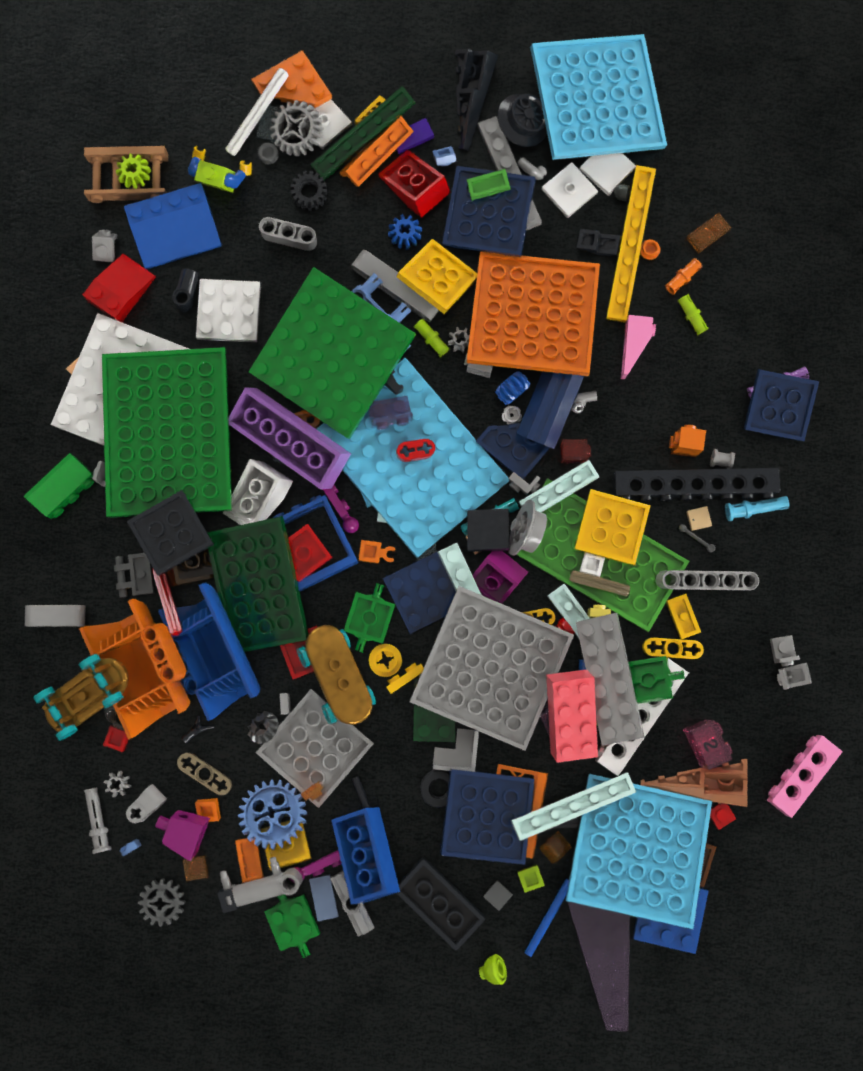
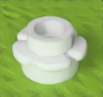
[502,406,522,425]

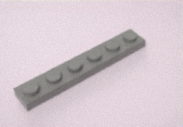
[478,116,542,230]

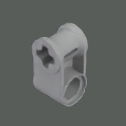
[126,784,167,823]

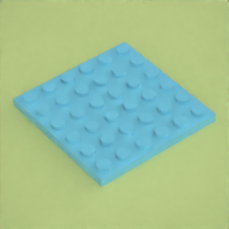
[530,34,667,160]
[566,774,712,929]

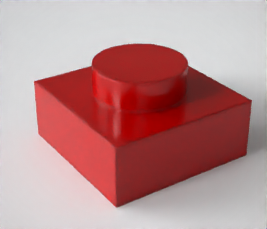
[710,803,736,830]

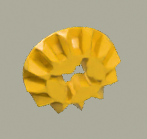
[369,644,402,677]

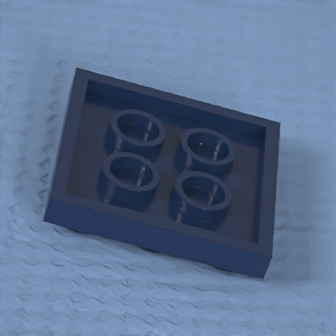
[744,369,819,441]
[383,551,456,634]

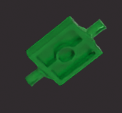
[344,583,395,653]
[628,656,685,704]
[264,894,320,958]

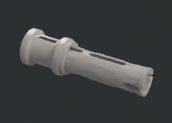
[84,788,112,854]

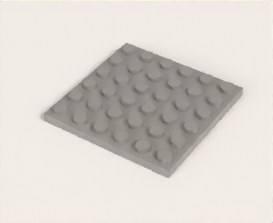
[410,586,574,751]

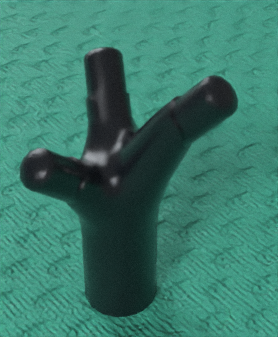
[181,716,214,744]

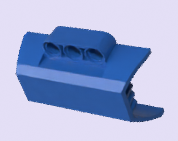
[158,583,261,721]

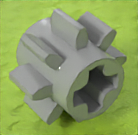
[448,327,470,353]
[104,771,131,797]

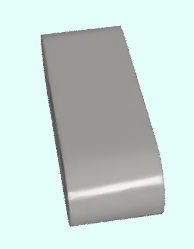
[259,217,317,250]
[25,605,86,627]

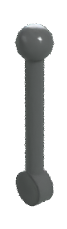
[679,524,716,552]

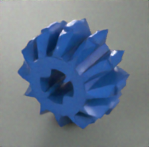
[388,214,422,249]
[495,371,530,405]

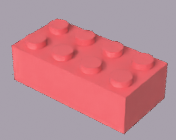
[546,669,598,763]

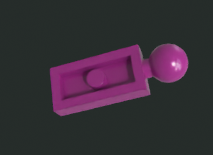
[323,485,359,533]
[289,850,342,884]

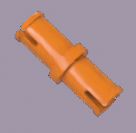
[665,258,702,294]

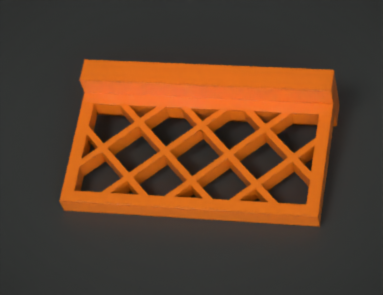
[496,764,548,858]

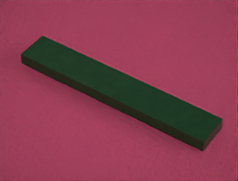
[311,86,416,181]

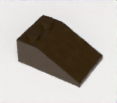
[166,548,214,587]

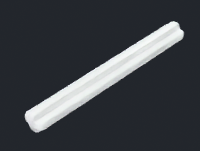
[226,68,288,156]

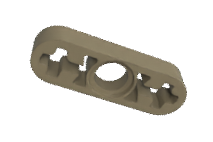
[177,753,232,795]

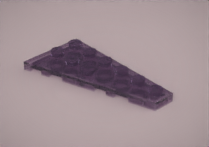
[567,901,630,1031]

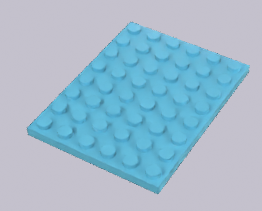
[317,358,509,558]

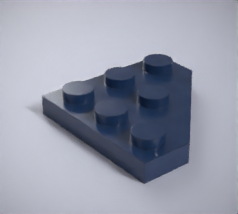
[476,423,561,480]

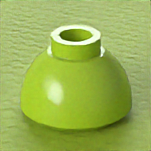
[479,954,507,985]

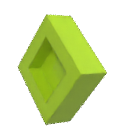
[517,864,545,893]

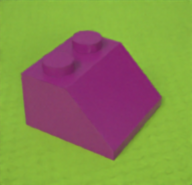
[472,551,528,604]

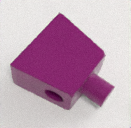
[155,810,210,861]

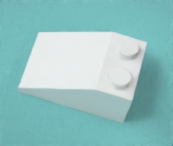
[223,459,293,525]

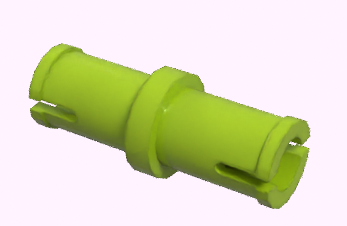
[678,294,709,335]
[414,318,450,357]

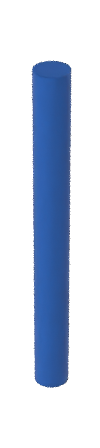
[524,878,569,957]

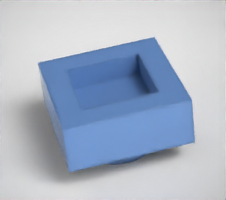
[432,146,456,166]

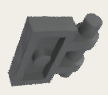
[114,553,155,598]

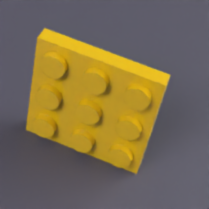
[397,239,477,314]
[574,489,651,566]

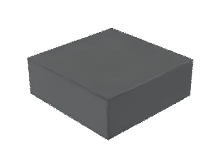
[483,880,513,911]

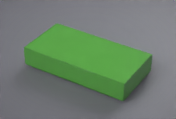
[467,169,511,201]

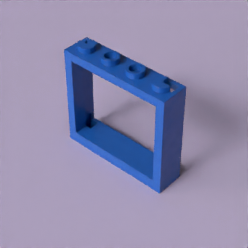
[273,495,358,592]

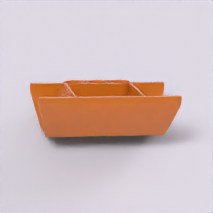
[79,599,190,739]

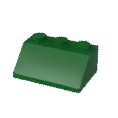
[24,453,94,519]

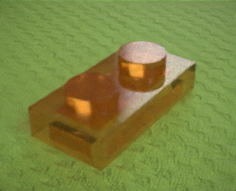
[687,213,731,253]

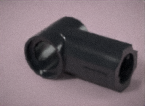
[172,269,200,312]

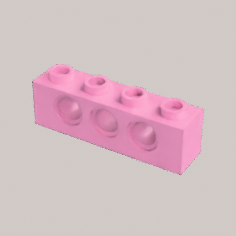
[767,735,843,818]

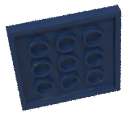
[442,166,536,257]
[440,769,535,865]

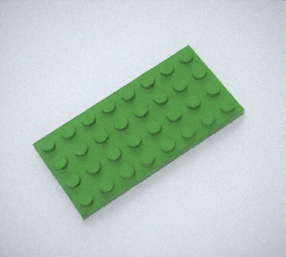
[516,478,689,632]

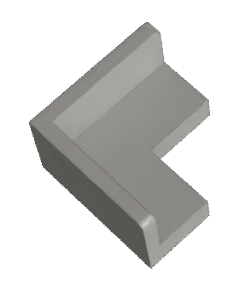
[433,728,479,772]

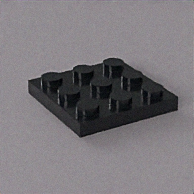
[127,490,214,576]

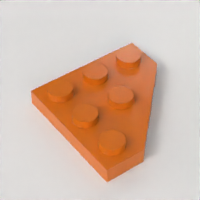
[252,50,332,108]

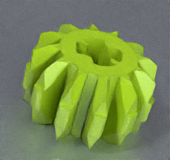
[116,153,151,189]

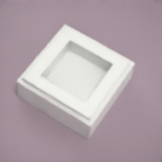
[579,552,605,577]

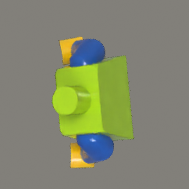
[188,146,252,193]

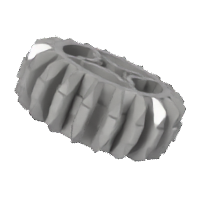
[270,100,324,156]

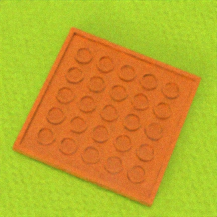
[467,251,600,376]

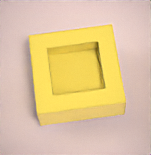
[587,605,611,618]

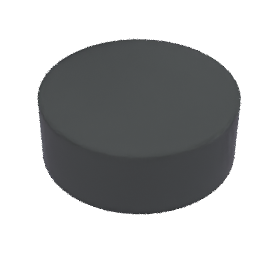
[258,143,279,164]

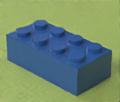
[332,808,400,905]

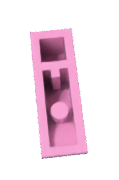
[621,315,656,379]

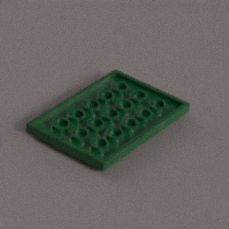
[207,516,309,652]

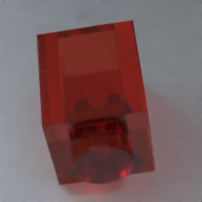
[560,439,591,463]

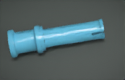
[725,496,789,521]

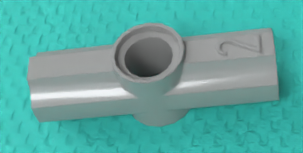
[330,871,375,937]

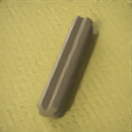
[569,570,630,596]

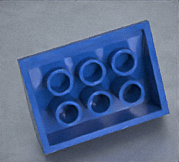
[124,183,222,269]

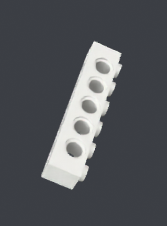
[595,658,689,776]

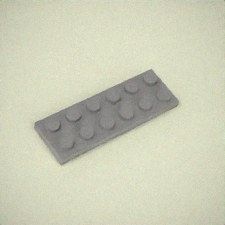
[576,613,644,746]

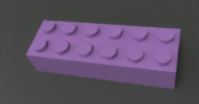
[229,387,351,489]

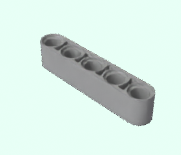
[351,250,439,322]
[655,570,759,590]

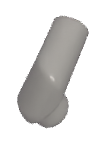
[518,157,547,180]
[571,391,597,413]

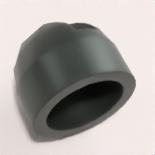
[614,184,630,202]

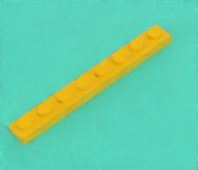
[606,165,656,323]

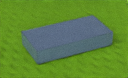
[309,874,339,921]

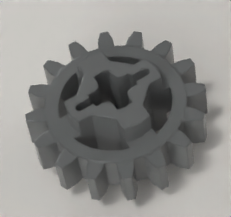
[138,878,186,927]

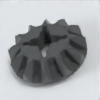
[247,711,278,744]

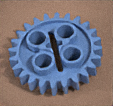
[238,780,307,850]

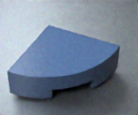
[120,839,142,856]

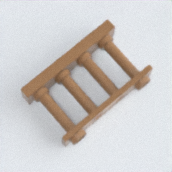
[84,146,168,203]

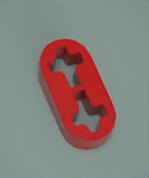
[396,439,435,462]

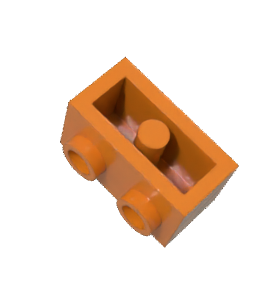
[669,425,706,458]

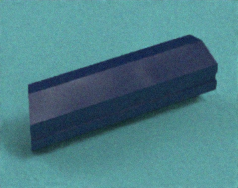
[517,355,592,449]

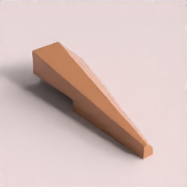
[640,759,747,807]

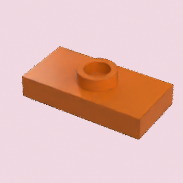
[235,838,264,883]

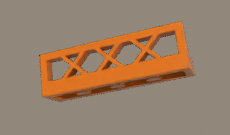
[339,116,414,187]

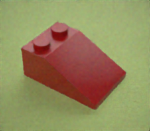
[378,150,451,217]
[83,254,156,322]

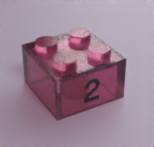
[683,719,732,770]

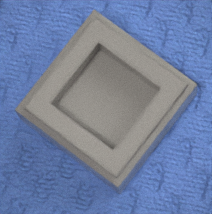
[280,693,291,715]

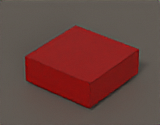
[103,725,129,752]

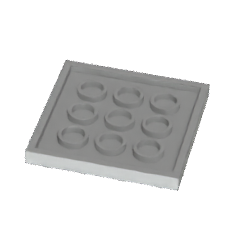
[256,689,374,808]

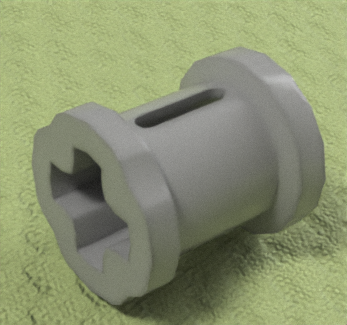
[710,449,735,469]

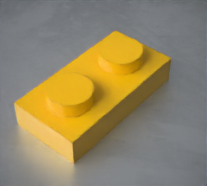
[666,594,701,639]
[387,663,424,694]

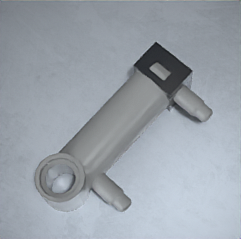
[217,857,303,913]

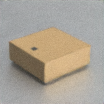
[686,506,712,531]

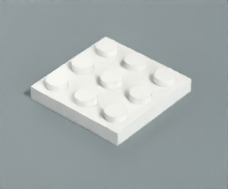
[196,279,261,342]

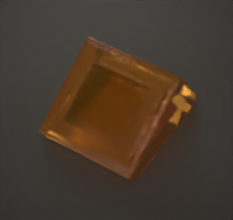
[539,831,572,863]

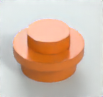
[640,240,660,260]

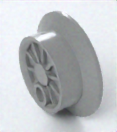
[508,500,547,555]

